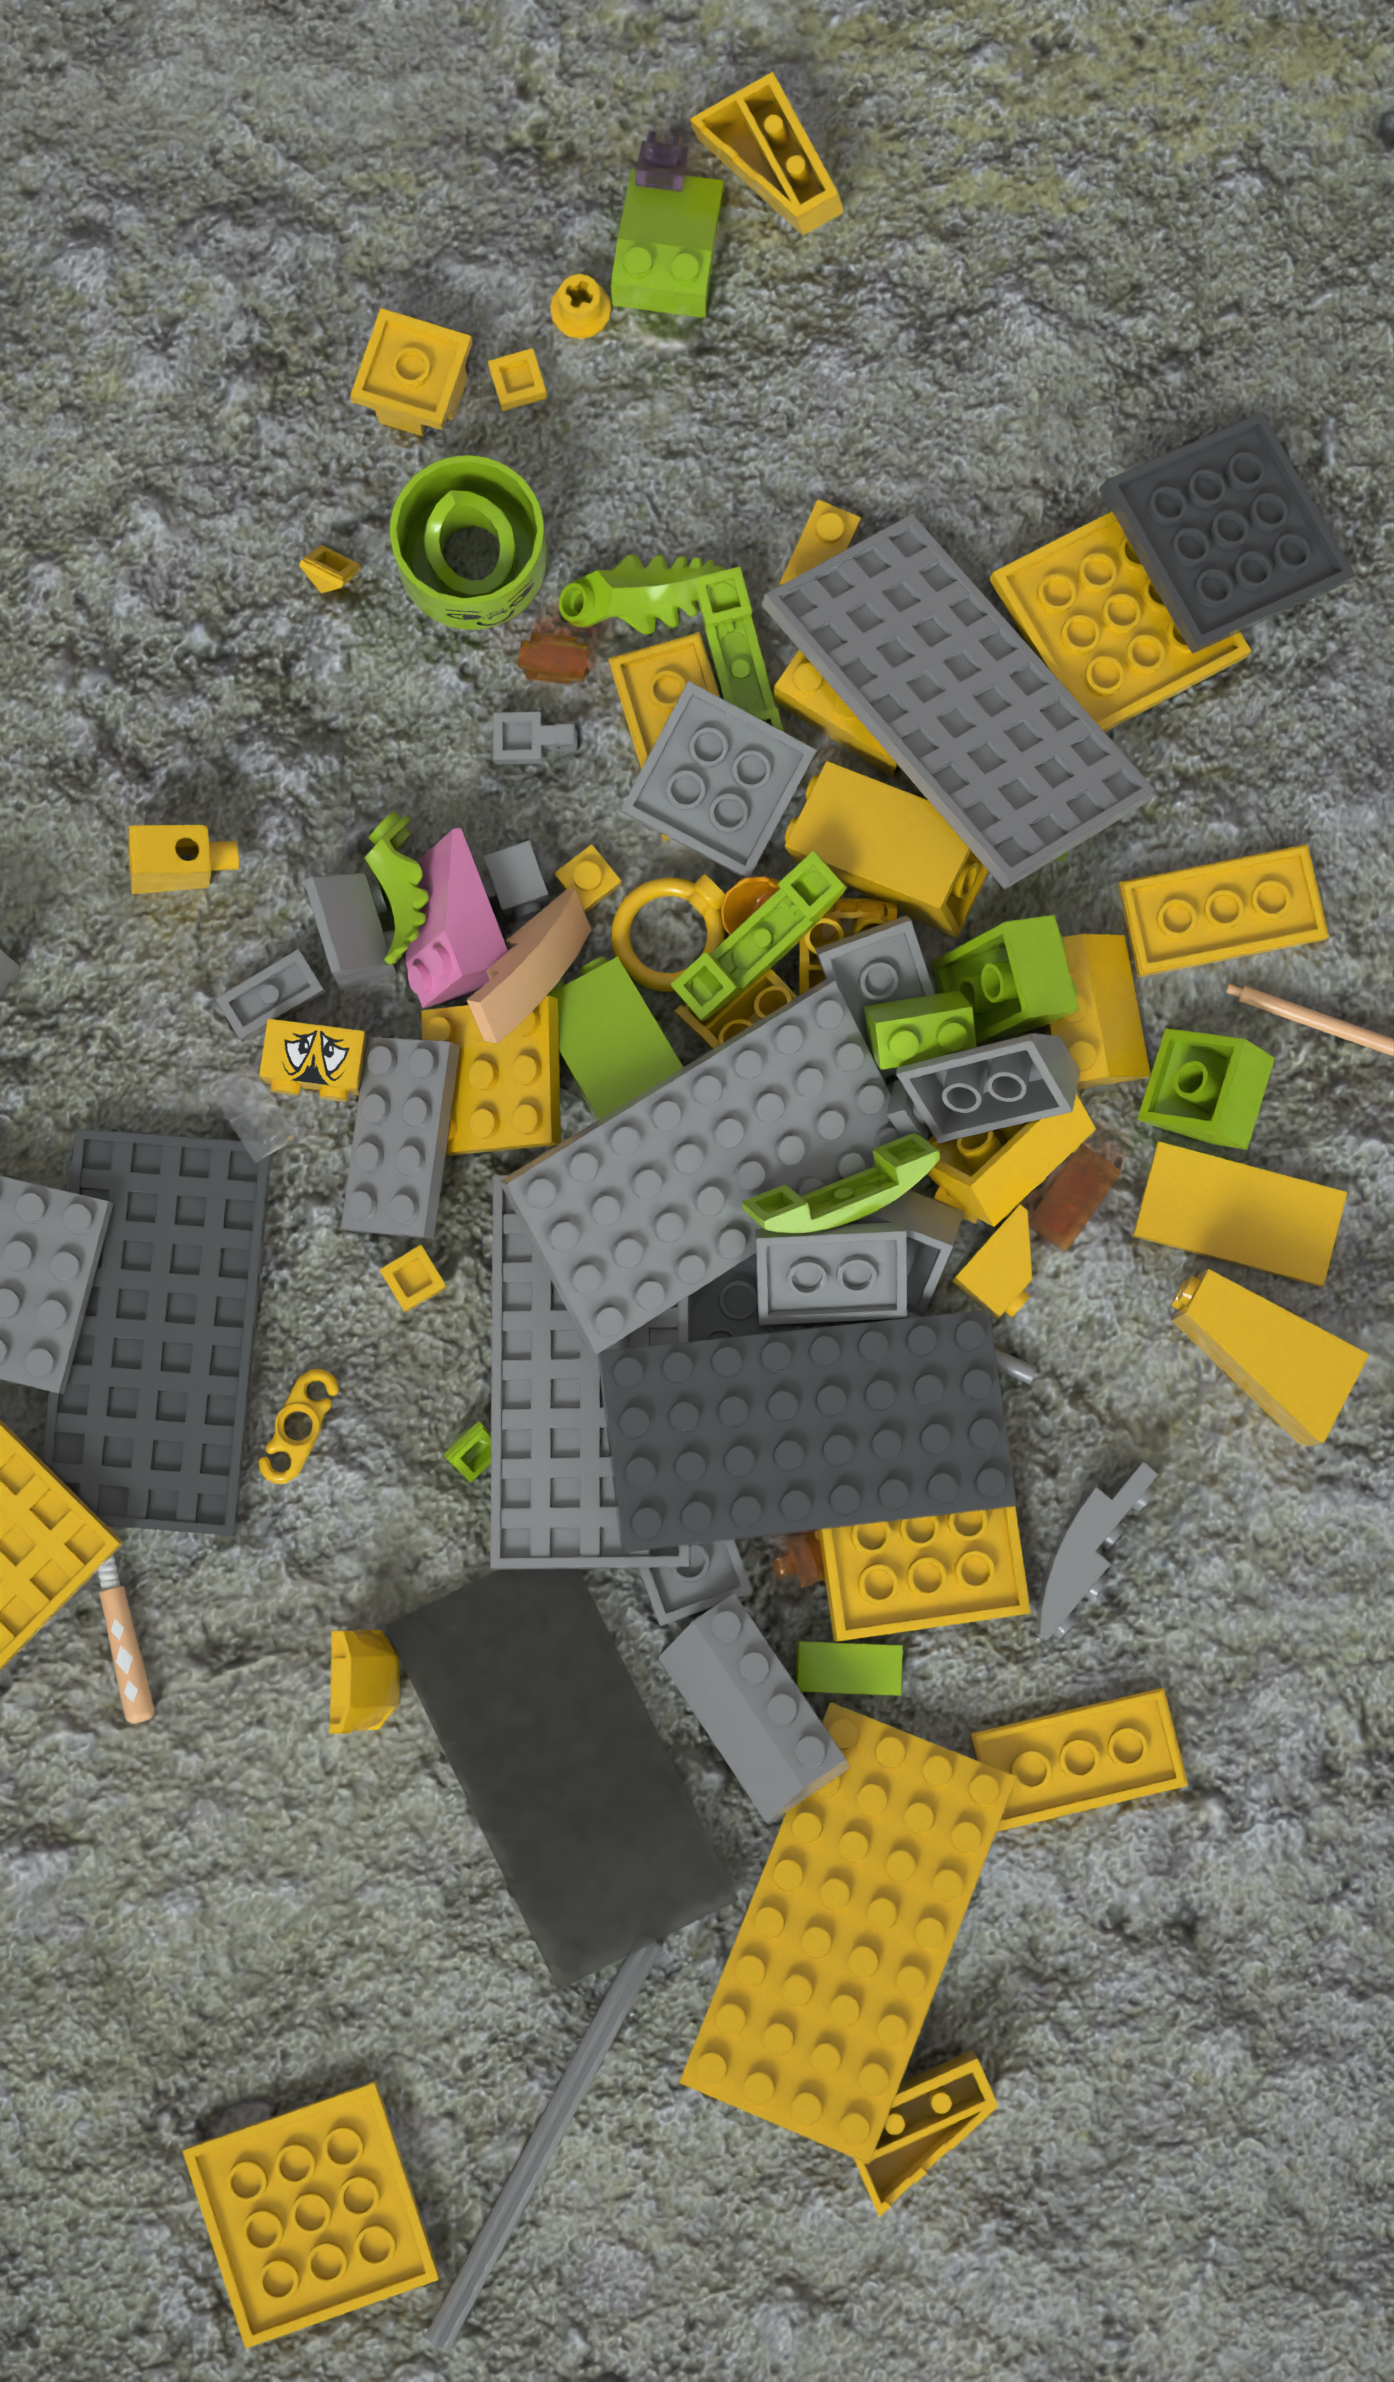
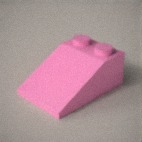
[406,827,508,1008]

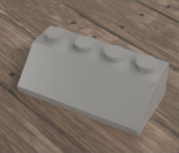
[658,1593,851,1824]

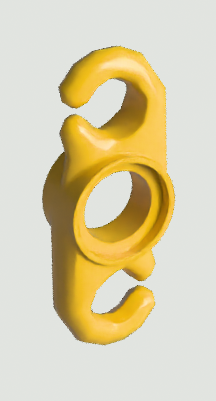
[258,1368,339,1484]

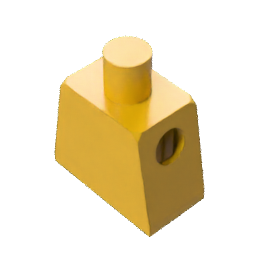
[128,825,239,894]

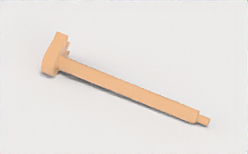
[1226,984,1394,1057]

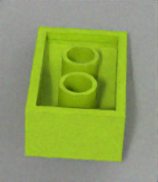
[611,168,724,318]
[931,915,1079,1047]

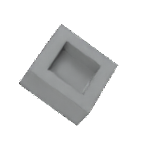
[887,1080,929,1141]

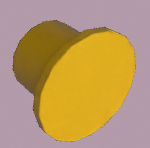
[550,274,611,339]

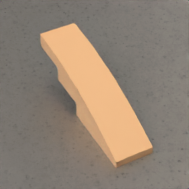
[467,888,591,1044]

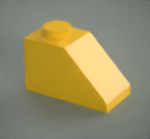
[952,1204,1032,1320]

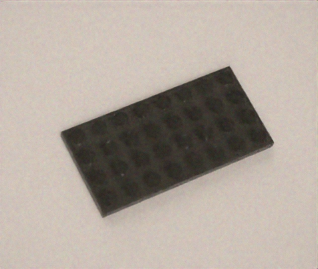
[385,1569,739,1990]

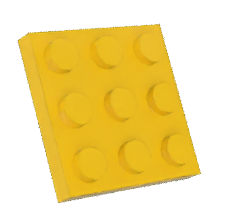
[421,996,561,1156]

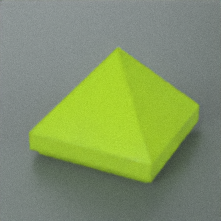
[443,1421,491,1483]

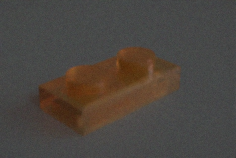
[1028,1144,1122,1253]

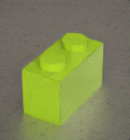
[864,990,977,1070]

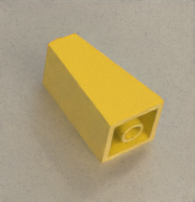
[784,761,989,939]
[1170,1269,1369,1447]

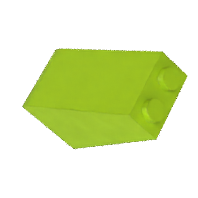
[547,956,683,1121]

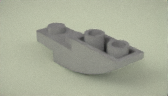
[1035,1462,1159,1641]

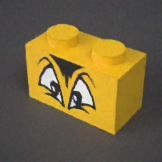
[259,1019,368,1102]

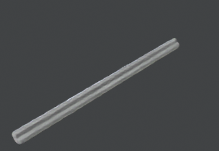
[426,1932,662,2350]

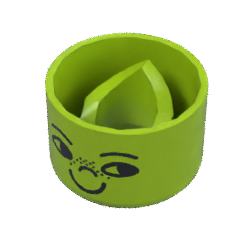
[390,455,548,630]

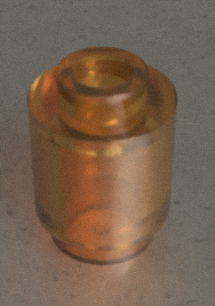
[518,631,589,686]

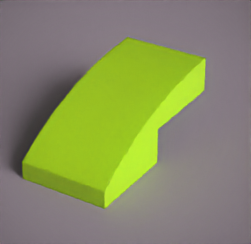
[795,1641,903,1696]

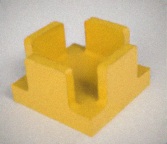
[350,308,472,436]

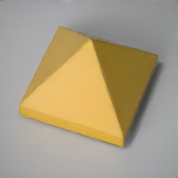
[299,545,362,593]

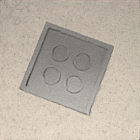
[620,681,817,878]

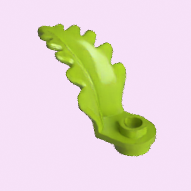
[559,554,725,635]
[364,810,429,965]

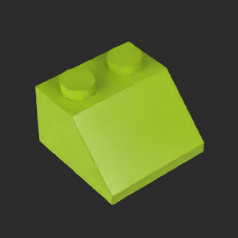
[1137,1028,1275,1150]

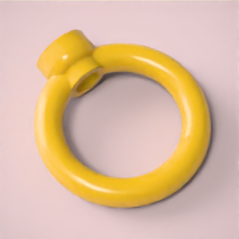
[611,874,726,992]

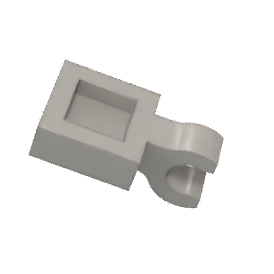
[493,712,578,765]

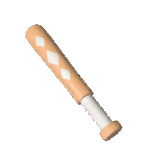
[98,1526,155,1724]

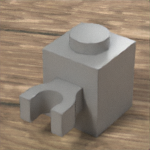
[481,840,550,922]

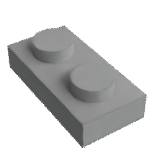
[216,949,326,1043]

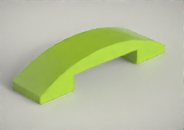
[693,566,784,732]
[670,851,847,1021]
[742,1132,940,1233]

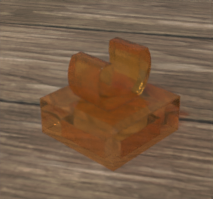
[771,1530,825,1588]

